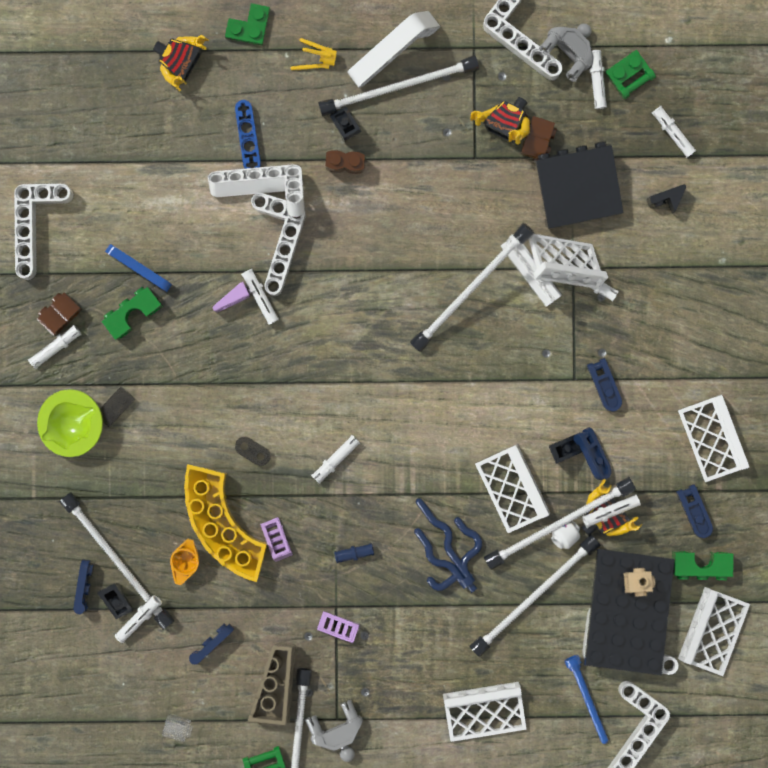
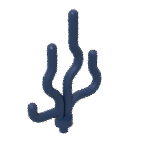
[414,498,482,593]

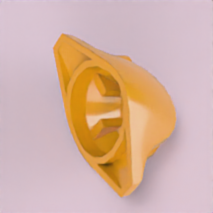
[170,539,199,585]

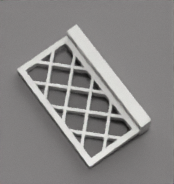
[500,234,562,307]
[529,234,608,289]
[678,394,749,482]
[475,444,550,533]
[678,587,750,676]
[443,682,527,742]

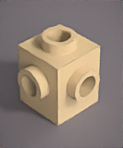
[624,568,655,596]

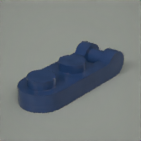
[586,358,622,412]
[574,427,611,480]
[676,484,713,538]
[73,559,94,614]
[189,623,235,665]

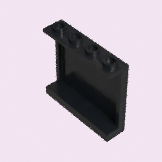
[534,141,624,229]

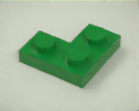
[225,3,270,46]

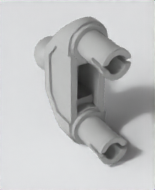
[539,24,592,82]
[305,700,363,762]

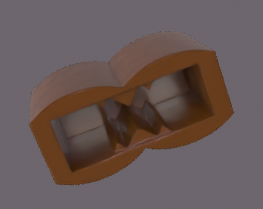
[520,116,557,159]
[325,150,365,174]
[37,292,82,336]

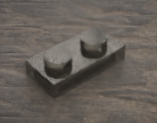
[100,386,136,427]

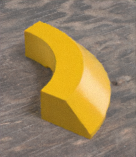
[184,464,268,582]

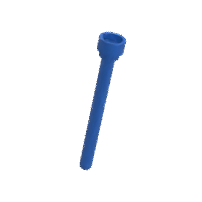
[564,655,608,744]

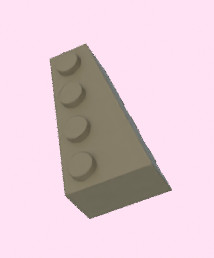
[248,643,296,725]

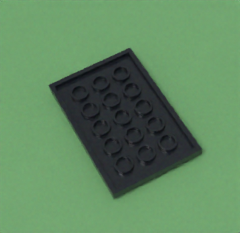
[584,549,674,675]

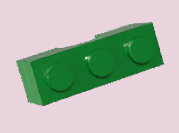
[102,287,164,341]
[672,551,734,580]

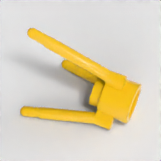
[290,38,337,70]

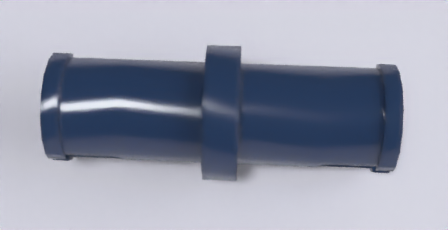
[334,543,374,563]

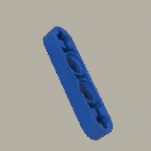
[235,100,261,169]
[105,244,172,292]

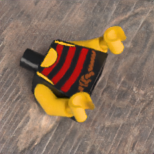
[153,35,209,91]
[470,97,530,146]
[581,479,642,537]

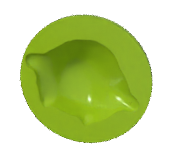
[37,389,103,457]

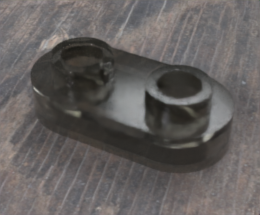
[235,437,271,466]

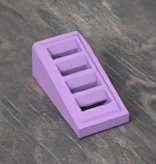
[212,282,250,313]
[260,517,293,562]
[317,611,359,643]

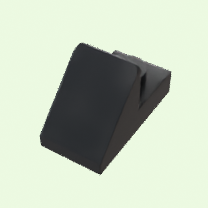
[329,107,361,142]
[646,184,686,214]
[549,434,582,464]
[98,583,133,619]

